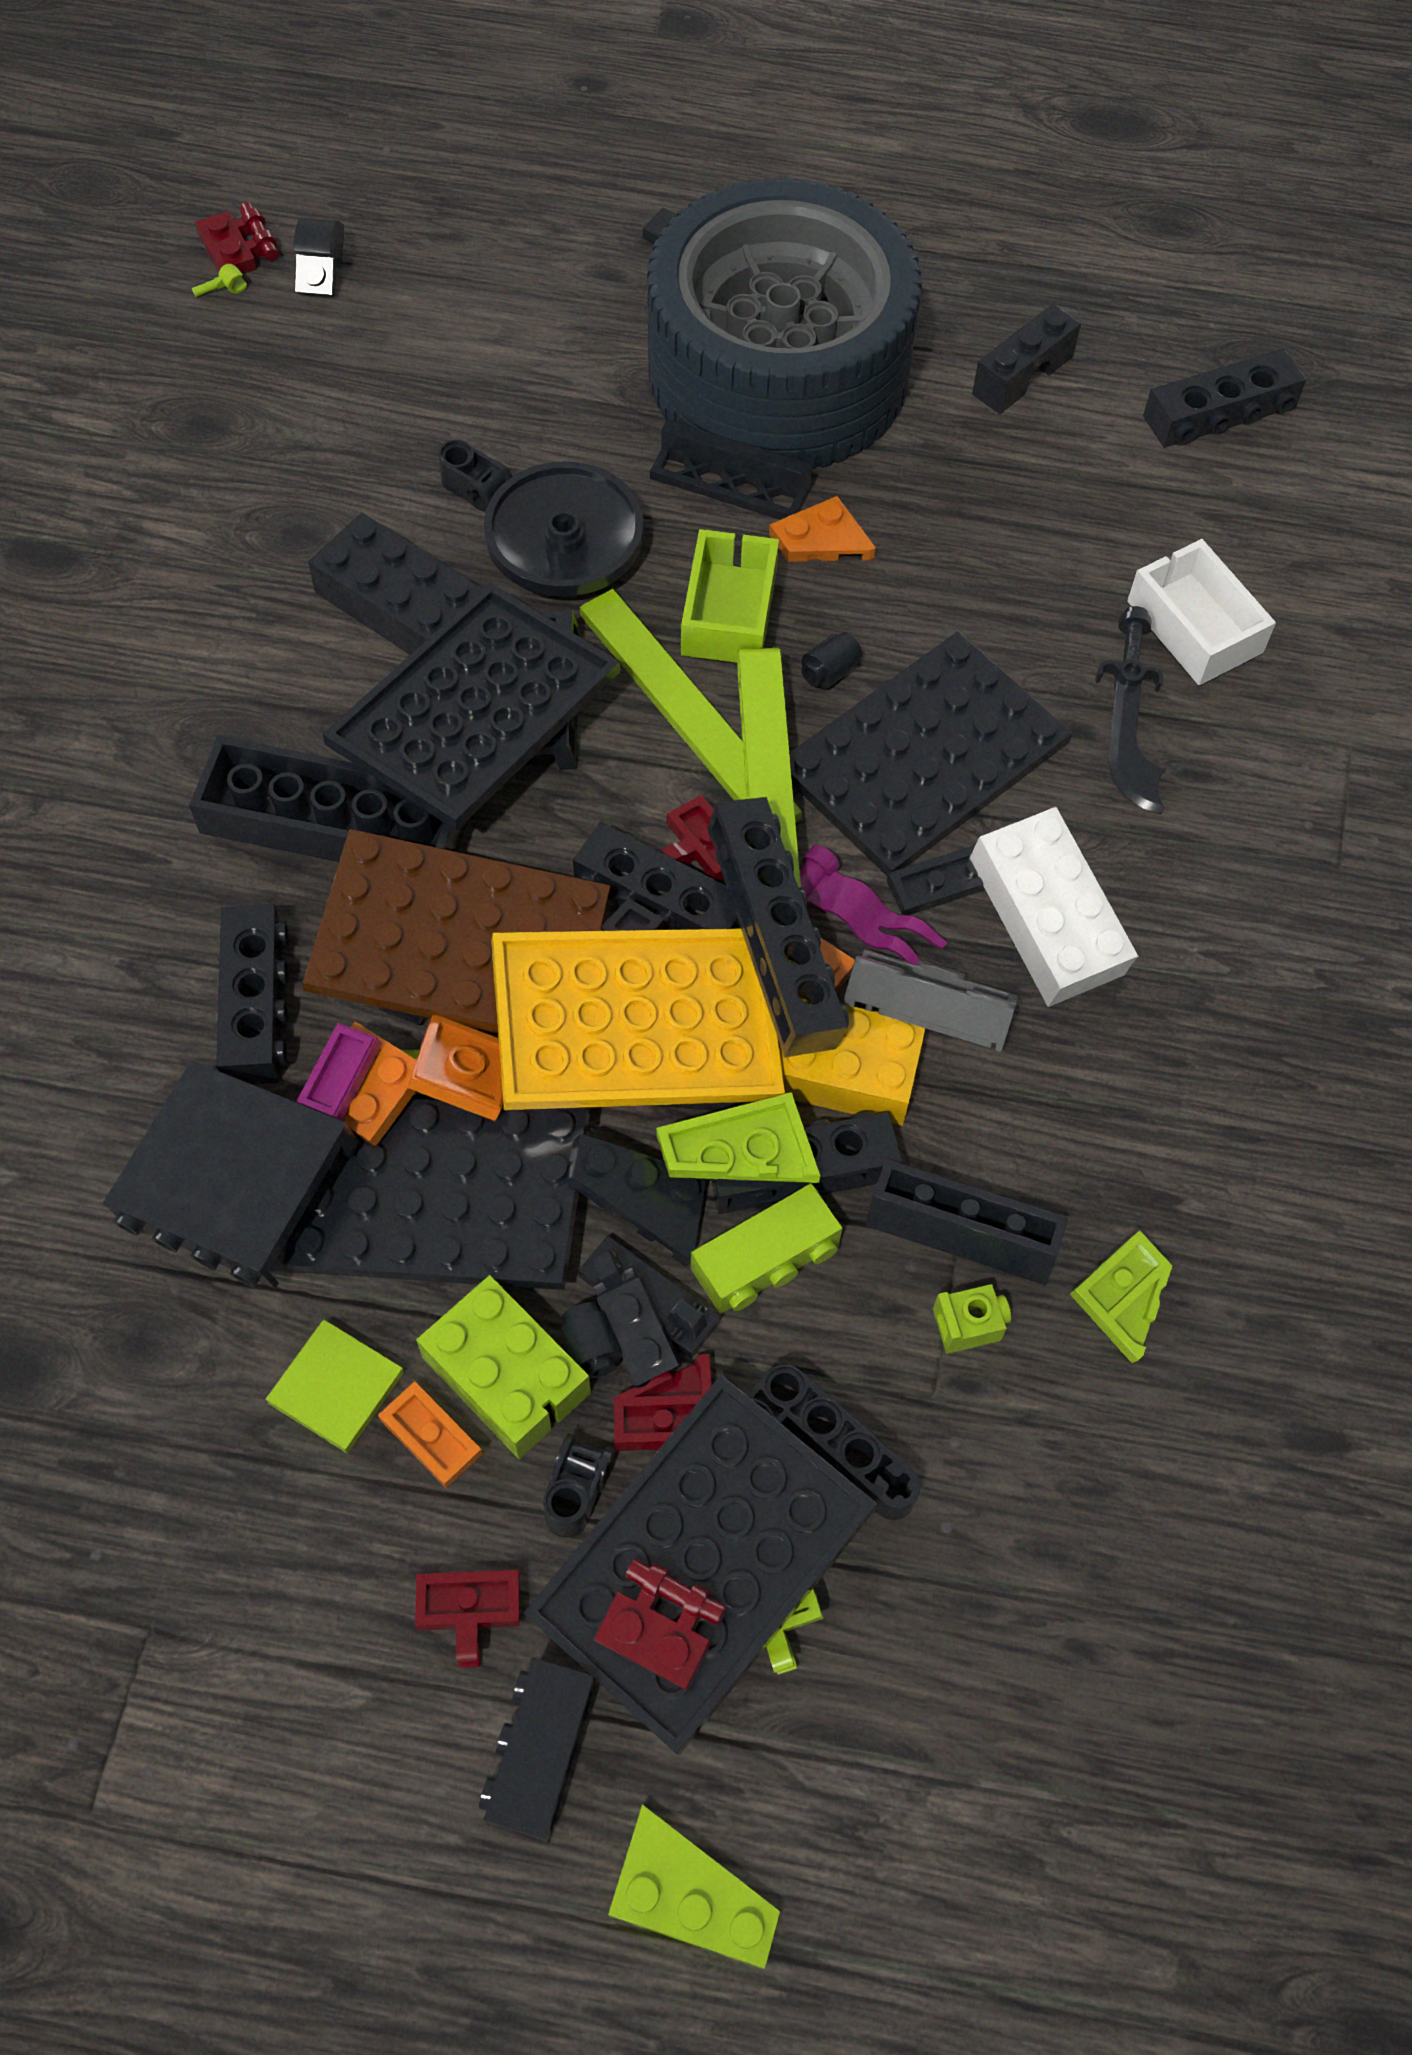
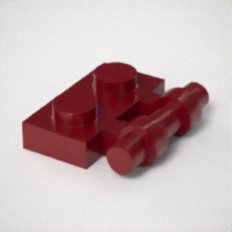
[195,202,279,274]
[594,1559,727,1691]

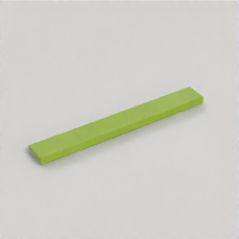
[579,589,802,823]

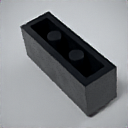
[479,1658,595,1844]

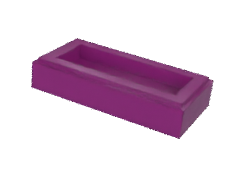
[296,1023,382,1121]

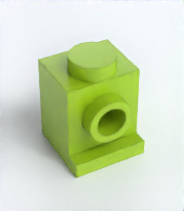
[933,1284,1011,1354]

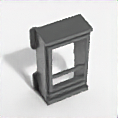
[843,949,1018,1052]

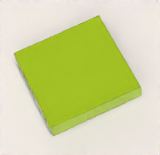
[266,1319,404,1454]

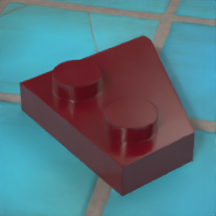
[614,1354,711,1451]

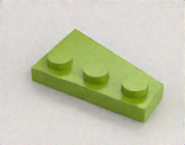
[608,1804,780,1969]

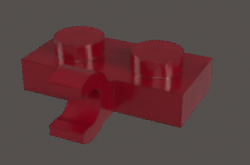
[661,795,724,882]
[415,1570,520,1668]

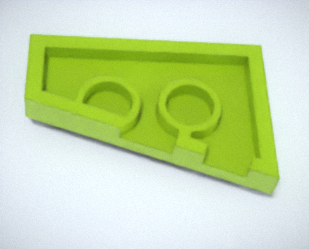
[656,1093,820,1183]

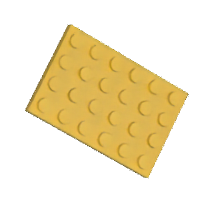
[491,929,785,1110]

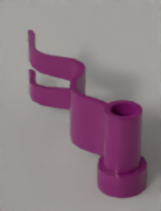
[799,845,948,965]

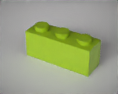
[690,1183,843,1315]

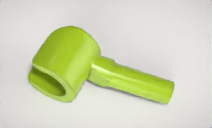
[192,264,247,297]

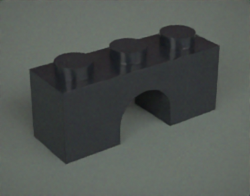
[972,304,1081,415]

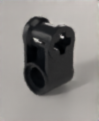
[439,439,513,512]
[543,1433,615,1538]

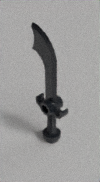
[1095,606,1167,814]

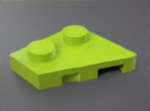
[1070,1231,1172,1363]

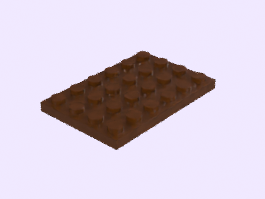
[302,829,610,1033]

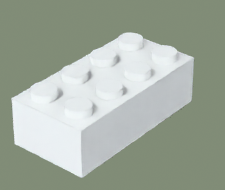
[969,807,1138,1007]

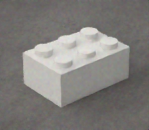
[1127,539,1276,685]

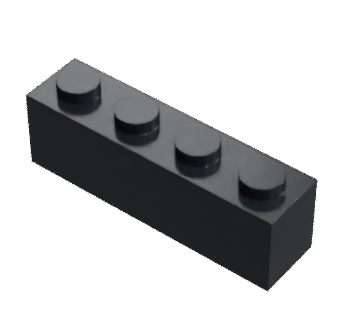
[865,1159,1068,1286]

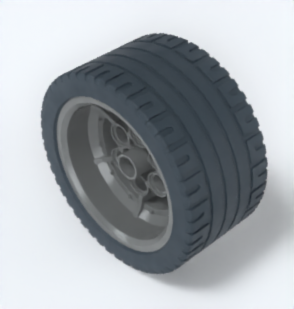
[647,177,922,469]

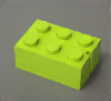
[681,529,779,663]
[416,1275,591,1459]

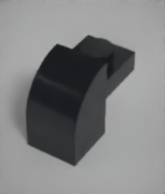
[293,218,344,297]

